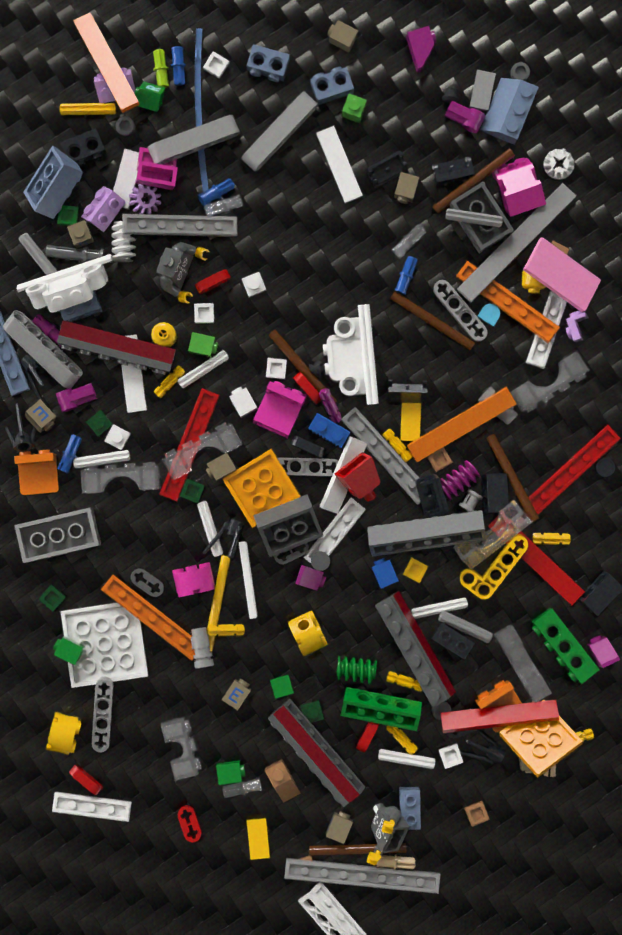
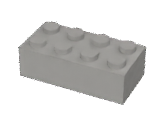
[14,508,101,563]

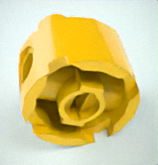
[288,610,328,656]
[46,712,81,755]

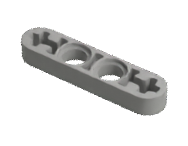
[433,280,487,342]
[277,457,338,476]
[92,677,114,752]

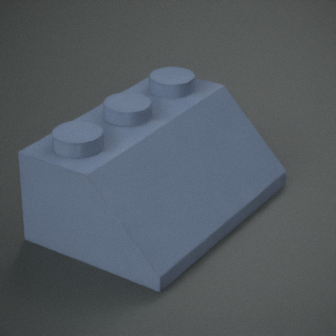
[480,78,538,145]
[23,146,83,219]

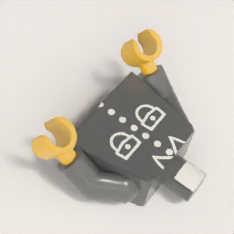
[156,242,209,303]
[367,803,409,865]

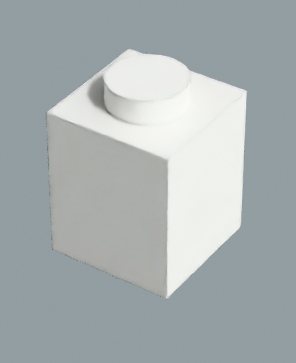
[229,387,258,418]

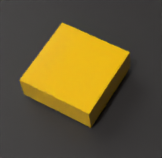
[403,557,428,583]

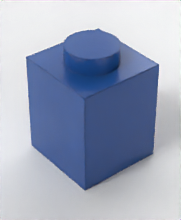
[371,558,399,588]

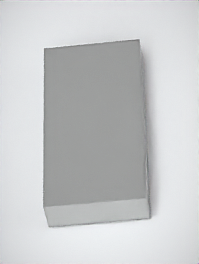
[469,70,496,112]

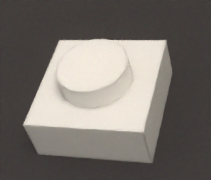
[203,52,229,79]
[242,272,266,297]
[194,303,214,324]
[266,358,287,379]
[105,424,131,450]
[438,743,463,769]

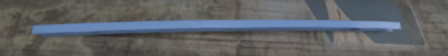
[195,28,213,216]

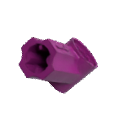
[445,101,486,133]
[56,383,97,412]

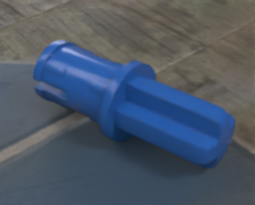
[171,46,186,86]
[198,179,235,206]
[395,256,418,295]
[57,435,82,473]

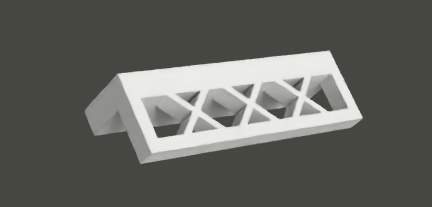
[298,882,366,935]

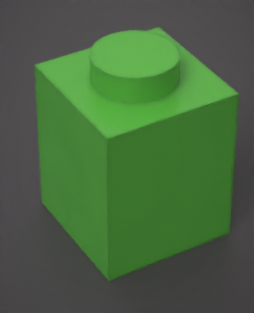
[342,94,367,123]
[188,332,218,358]

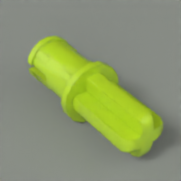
[153,49,169,88]

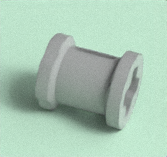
[459,489,483,512]

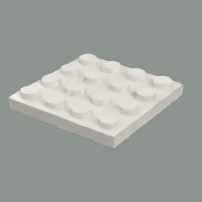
[61,603,149,688]

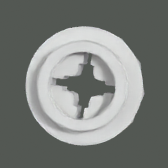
[544,149,574,179]

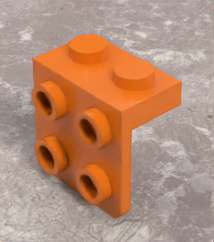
[14,450,59,495]
[475,680,522,732]

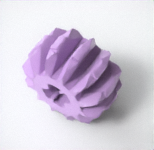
[129,184,161,215]

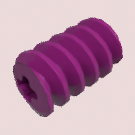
[440,460,482,501]

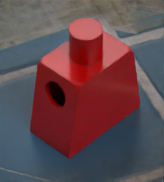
[334,452,380,501]

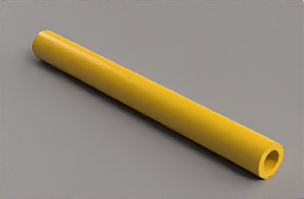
[207,555,230,651]

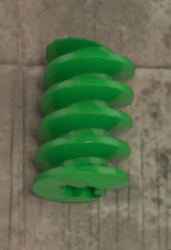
[336,655,377,684]

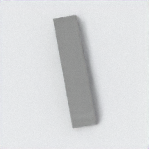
[241,91,319,172]
[147,115,240,164]
[3,310,83,389]

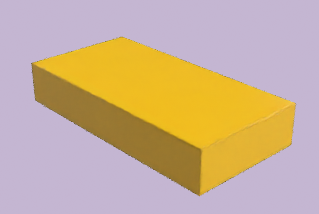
[400,403,421,441]
[247,818,270,860]

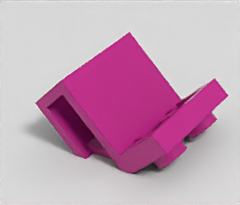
[135,147,178,190]
[492,158,546,217]
[253,381,305,439]

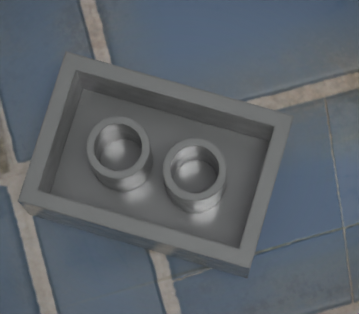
[449,182,514,254]
[253,494,323,557]

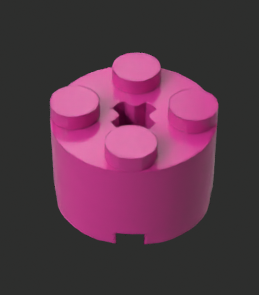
[172,562,215,597]

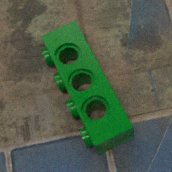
[532,608,600,684]
[341,687,422,731]

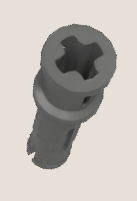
[46,245,105,263]

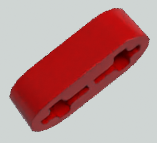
[195,269,231,294]
[293,372,322,405]
[356,722,379,753]
[69,764,103,795]
[178,805,202,842]

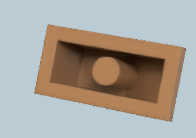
[265,759,301,803]

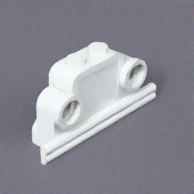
[17,254,112,312]
[323,304,379,405]

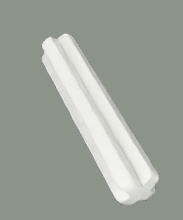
[178,350,229,388]
[73,450,130,468]
[197,501,223,557]
[411,598,468,619]
[378,749,435,769]

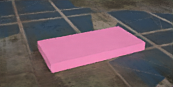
[523,237,601,312]

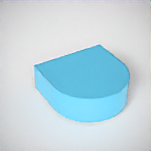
[477,304,500,327]

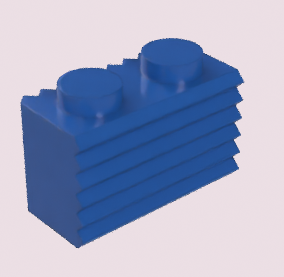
[309,413,350,449]

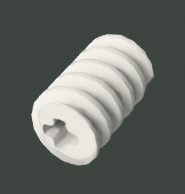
[112,221,136,262]

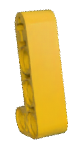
[460,534,528,599]

